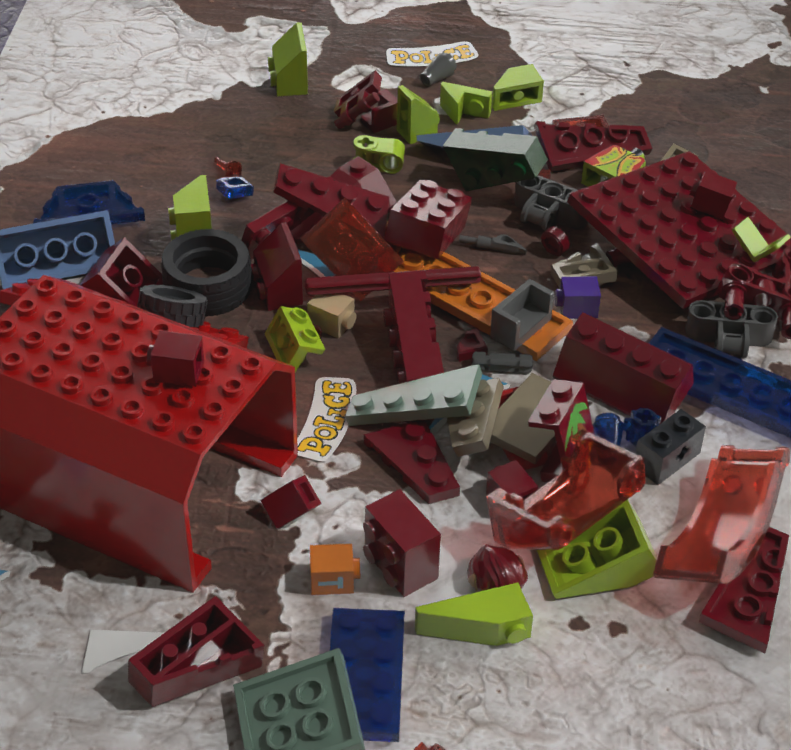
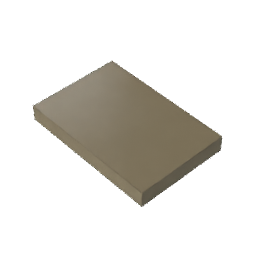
[490,373,556,464]

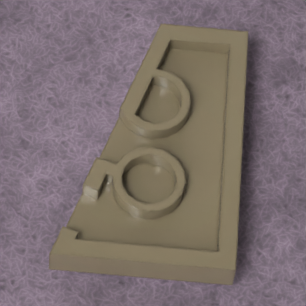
[447,377,504,457]

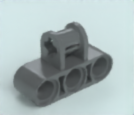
[514,175,588,231]
[685,300,778,359]

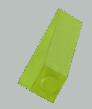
[415,582,533,646]

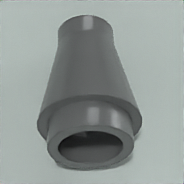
[419,53,457,87]

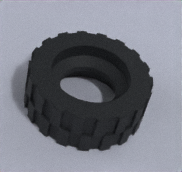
[137,285,208,327]

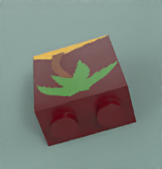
[528,379,596,486]

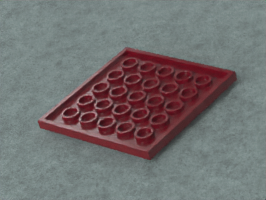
[567,151,791,309]

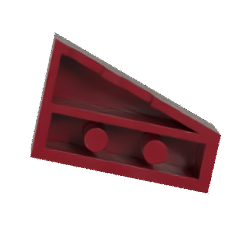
[128,596,265,707]

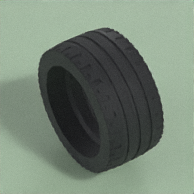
[161,229,252,317]

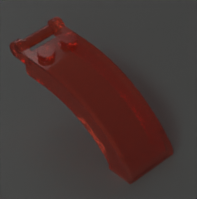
[653,445,790,584]

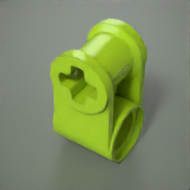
[353,135,405,174]

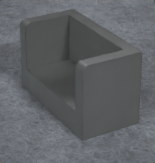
[490,279,554,351]

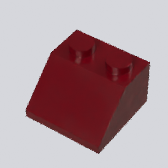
[251,222,303,311]
[80,237,163,307]

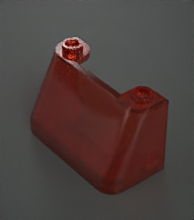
[486,429,646,550]

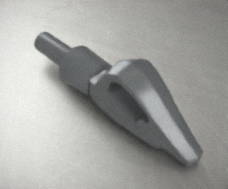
[459,234,527,255]

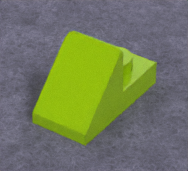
[440,82,492,124]

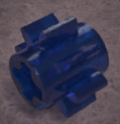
[622,408,661,447]

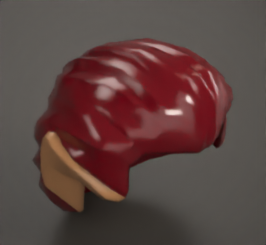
[467,544,528,592]

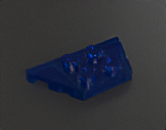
[33,180,145,224]

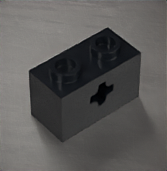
[633,409,706,485]

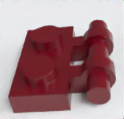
[334,70,382,129]

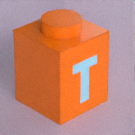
[310,544,361,595]

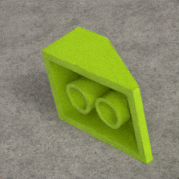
[535,499,663,599]

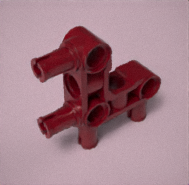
[716,246,791,339]

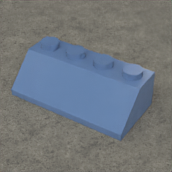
[0,210,115,289]

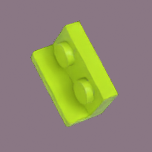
[264,306,325,373]

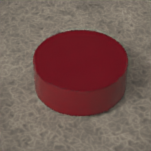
[541,226,570,256]

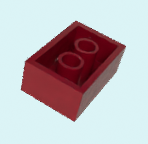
[384,180,472,259]

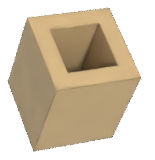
[307,294,356,339]

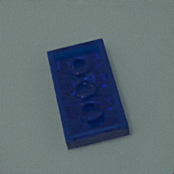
[329,608,405,742]

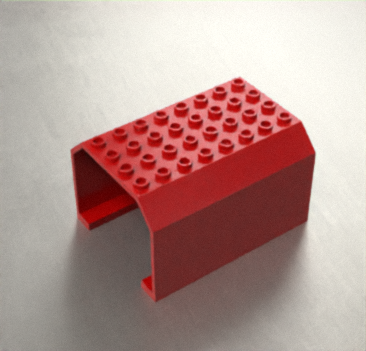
[0,275,298,593]

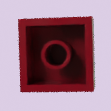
[363,489,441,597]

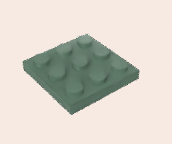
[233,648,365,750]

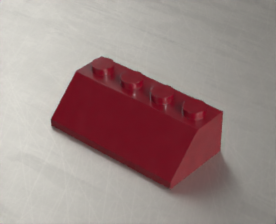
[553,312,694,428]

